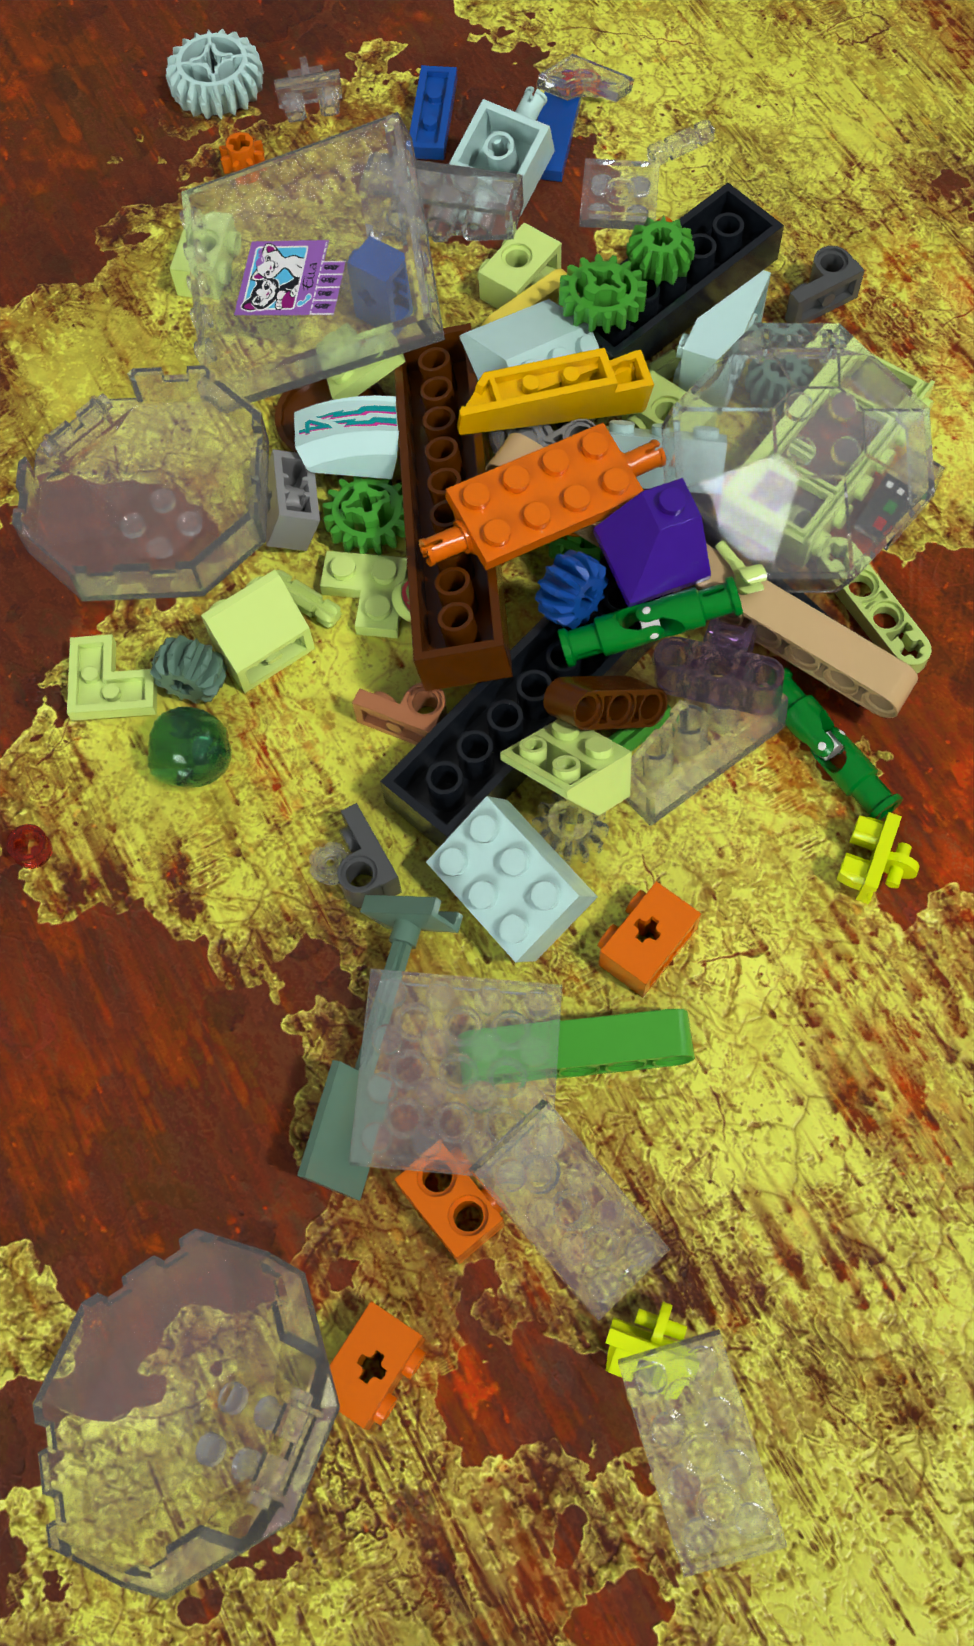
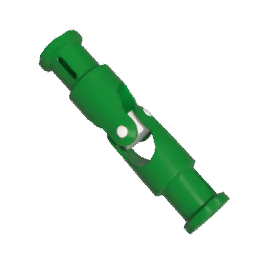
[558,576,743,667]
[758,668,903,820]

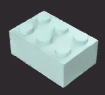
[426,796,598,963]

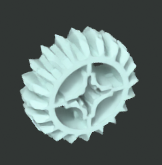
[166,29,264,120]

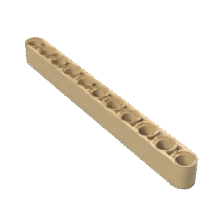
[485,432,918,718]

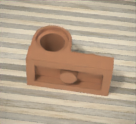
[352,682,447,745]

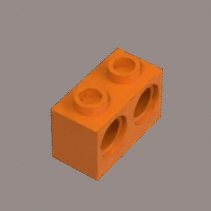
[394,1141,505,1264]

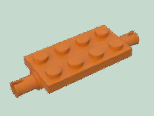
[419,423,666,570]

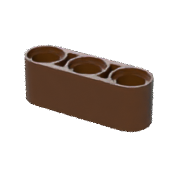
[543,675,668,730]

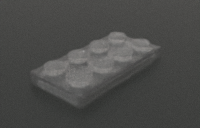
[469,1099,670,1321]
[618,1329,788,1578]

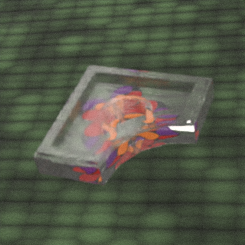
[536,53,634,103]

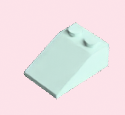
[673,270,771,416]

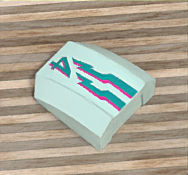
[294,395,399,479]

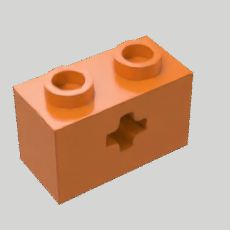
[597,881,702,998]
[312,1301,427,1430]

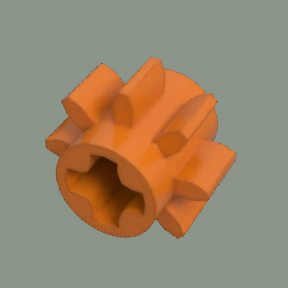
[219,132,266,181]

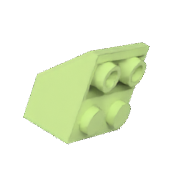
[201,569,315,693]
[500,719,632,816]

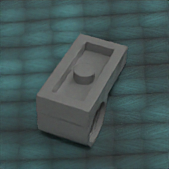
[785,246,865,330]
[337,803,402,908]

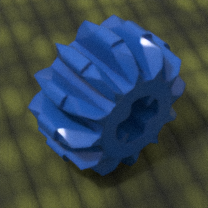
[535,549,609,629]

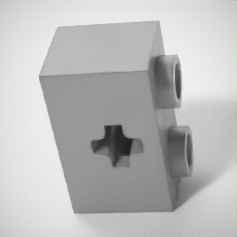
[261,449,320,551]

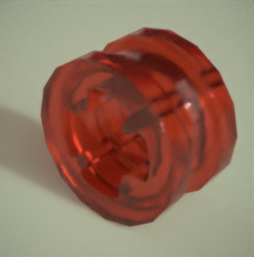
[6,824,53,869]

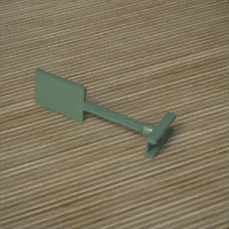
[297,895,463,1200]

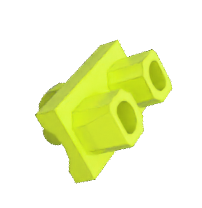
[836,812,920,904]
[605,1301,700,1398]

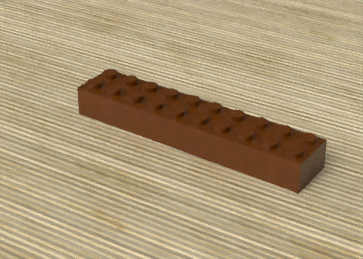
[394,323,513,692]

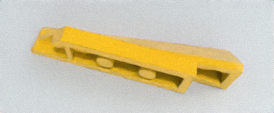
[457,348,654,435]

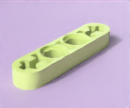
[816,537,932,673]

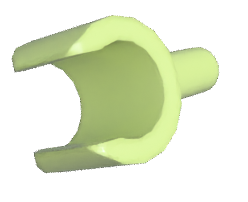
[715,540,767,594]

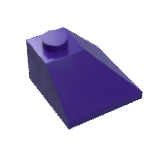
[593,478,711,607]

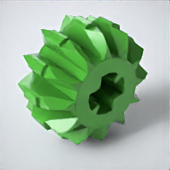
[626,215,695,287]

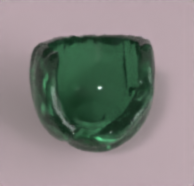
[147,707,232,788]

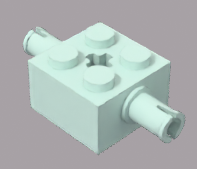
[448,86,555,233]

